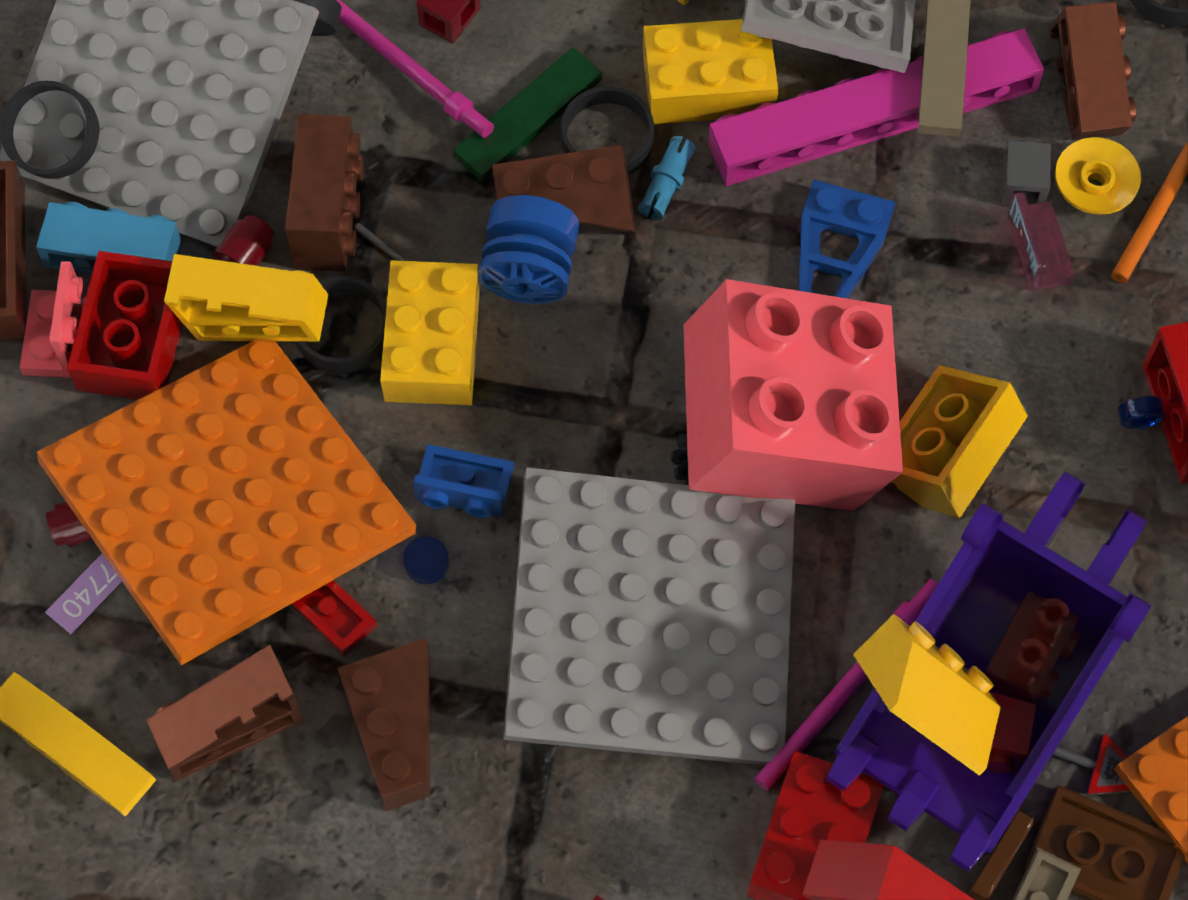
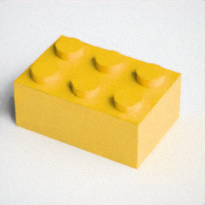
[643,19,778,124]
[380,260,480,406]

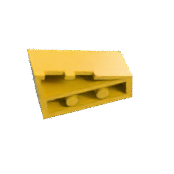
[164,254,328,342]

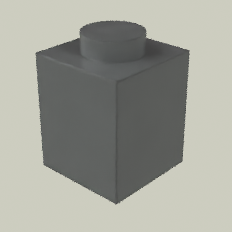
[1001,139,1051,209]

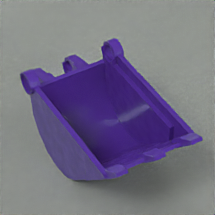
[826,472,1152,872]

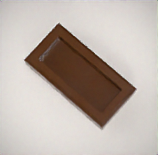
[968,811,1034,900]

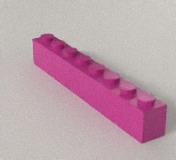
[708,28,1044,187]

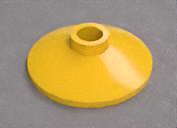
[1055,137,1141,215]

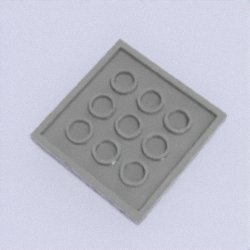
[741,0,915,73]

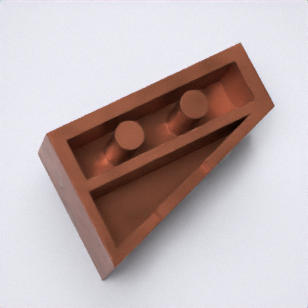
[1048,1,1136,140]
[492,145,636,234]
[338,638,430,812]
[146,645,303,782]

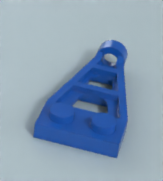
[798,179,896,299]

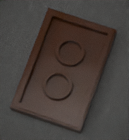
[1022,785,1185,900]

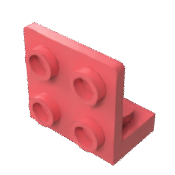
[19,261,86,378]

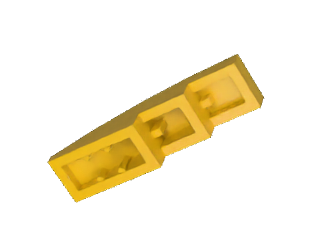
[0,672,156,816]

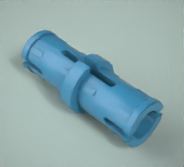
[638,136,696,221]

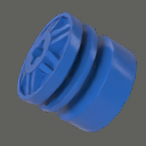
[478,195,579,304]

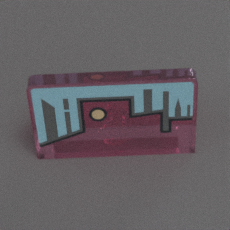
[1007,192,1075,291]

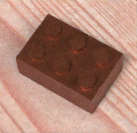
[285,114,364,272]

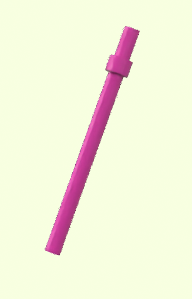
[336,0,494,138]
[754,579,939,791]

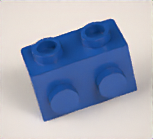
[413,444,515,518]

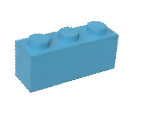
[36,202,182,275]

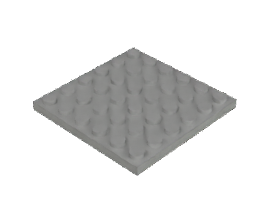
[0,0,319,247]
[503,467,795,766]

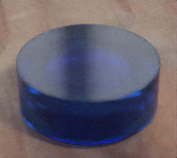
[1117,396,1165,429]
[403,536,449,584]

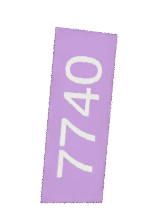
[45,554,122,634]

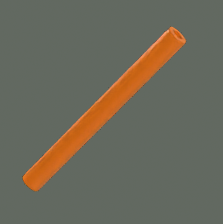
[1111,142,1188,284]

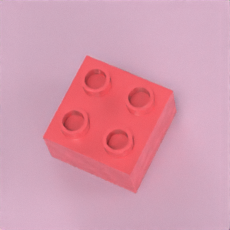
[683,279,903,511]

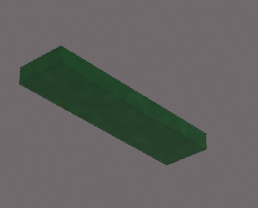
[453,47,602,183]

